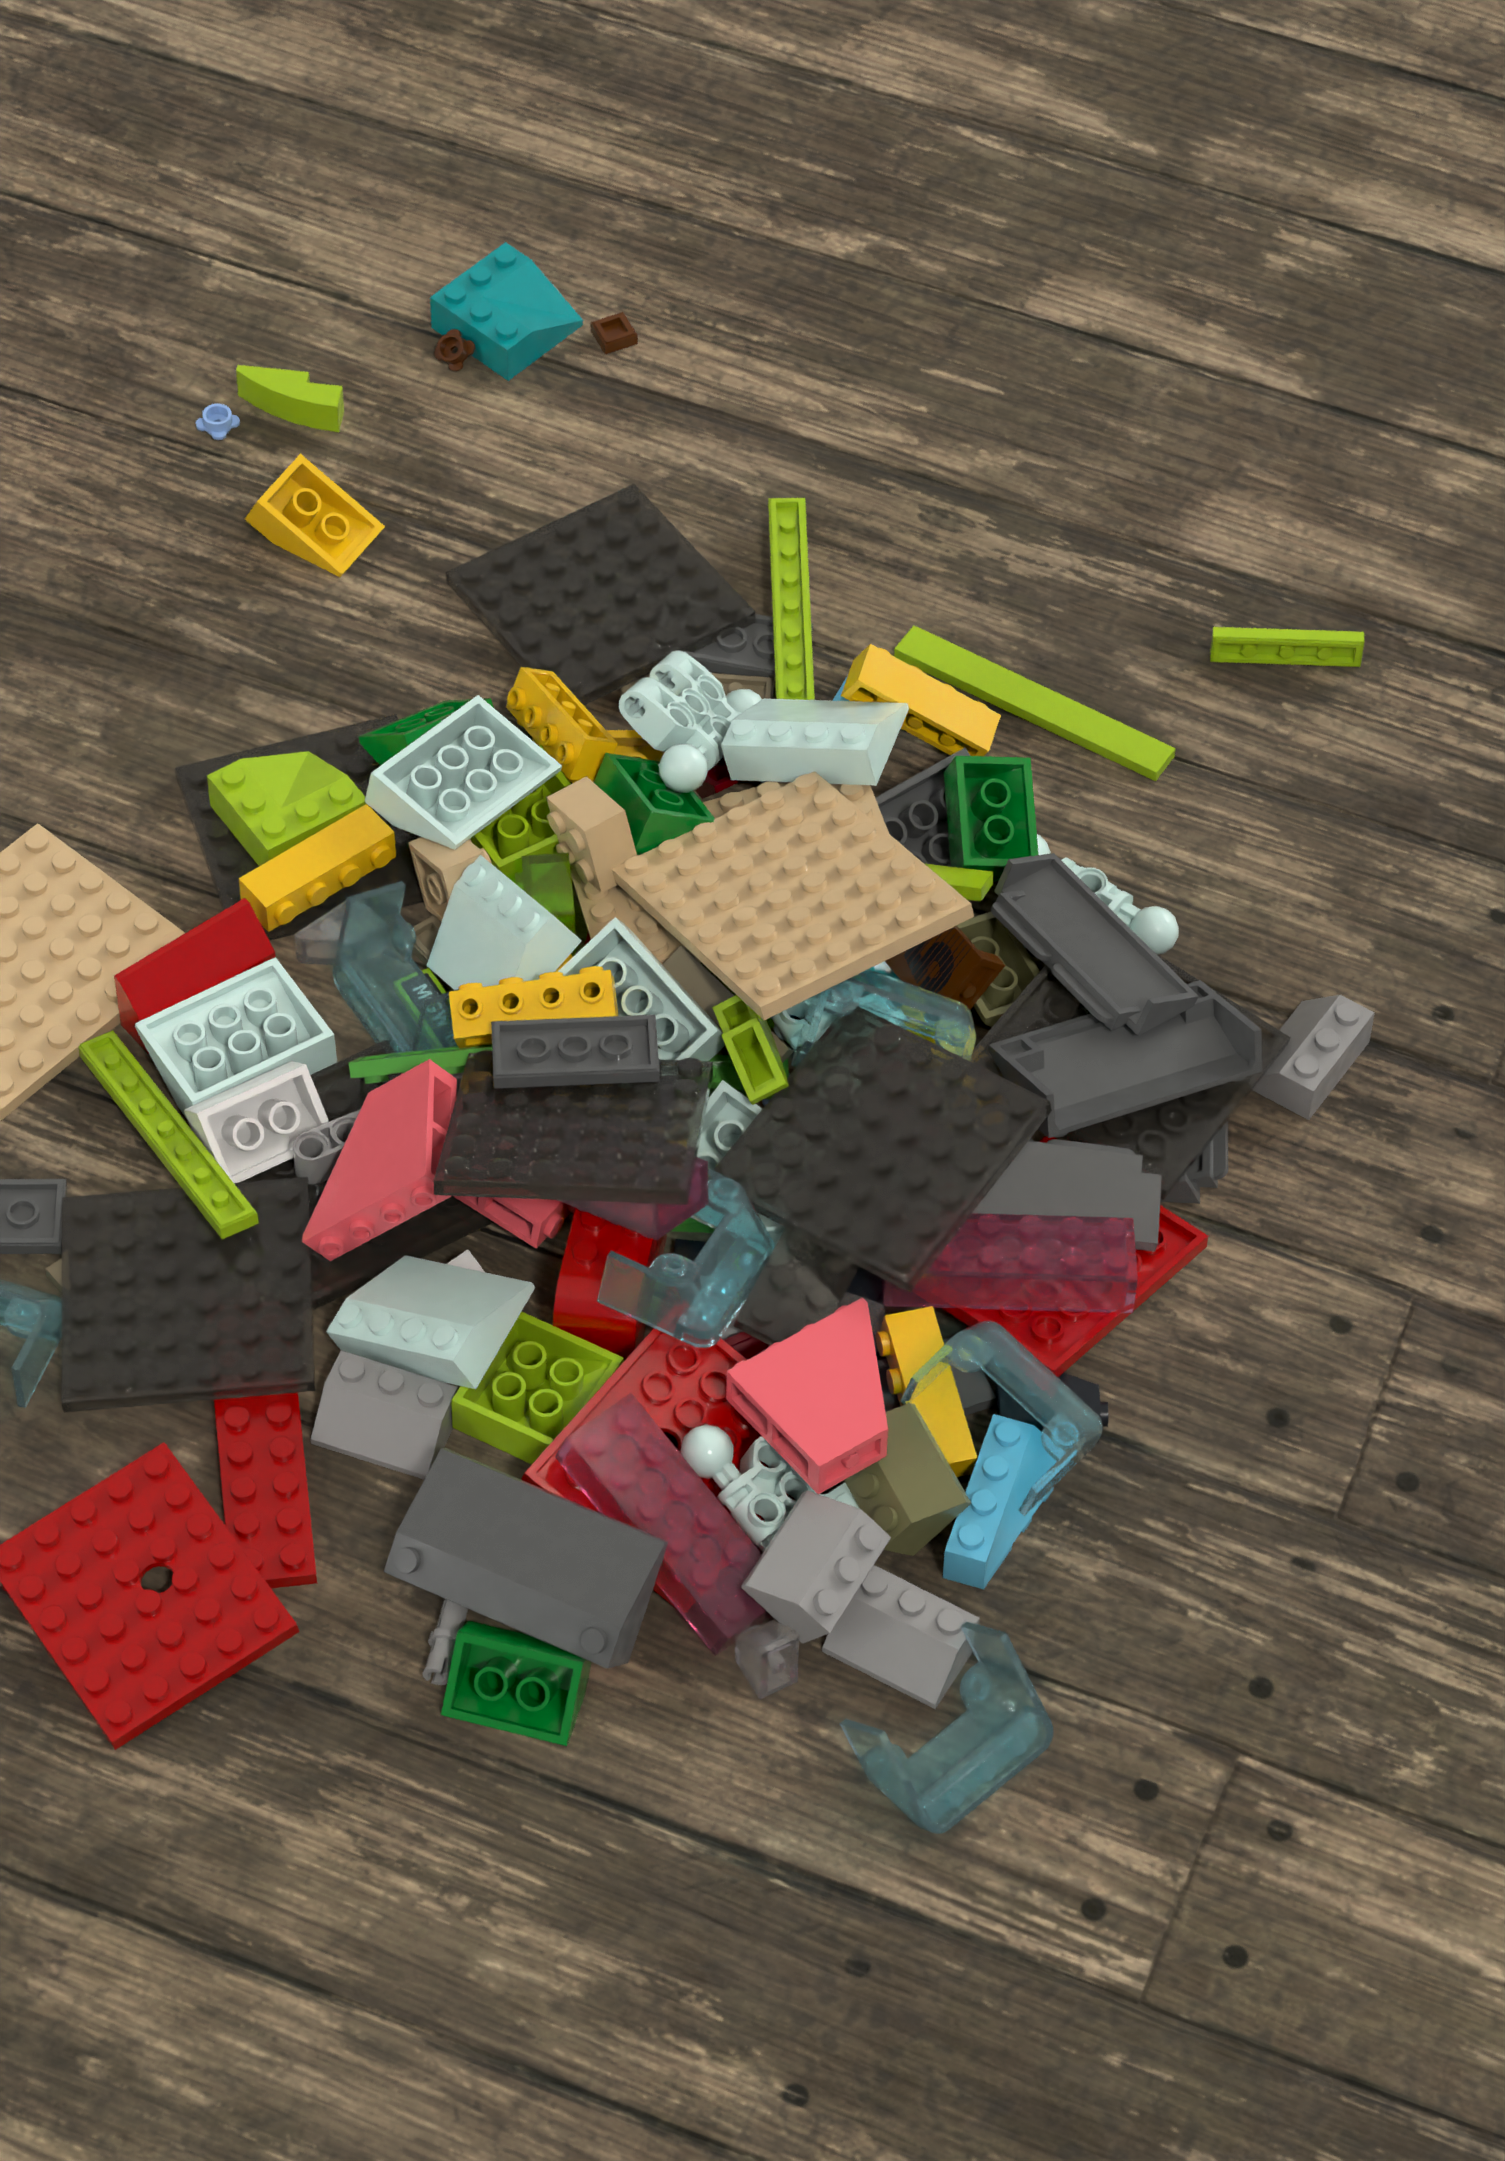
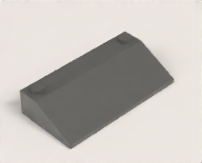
[989,980,1263,1138]
[384,1448,668,1669]

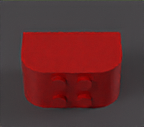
[553,1185,667,1361]

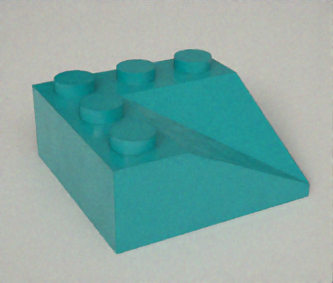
[430,242,583,381]

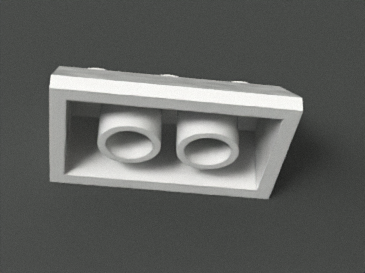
[184,1061,329,1184]

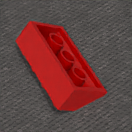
[114,898,276,1054]

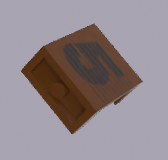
[885,925,1005,1025]

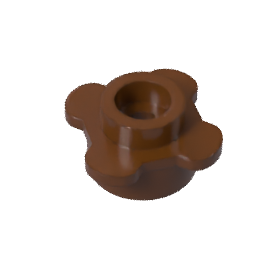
[434,329,475,372]

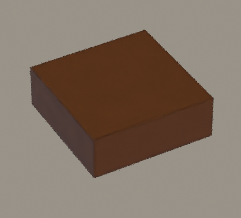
[590,312,638,355]

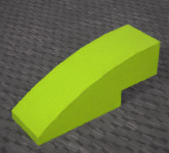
[236,365,344,432]
[712,995,789,1105]

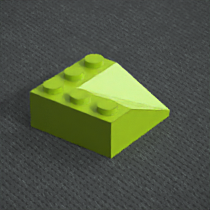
[470,745,571,888]
[207,751,367,866]
[451,1311,624,1464]

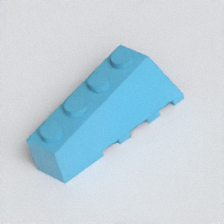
[943,1414,1072,1589]

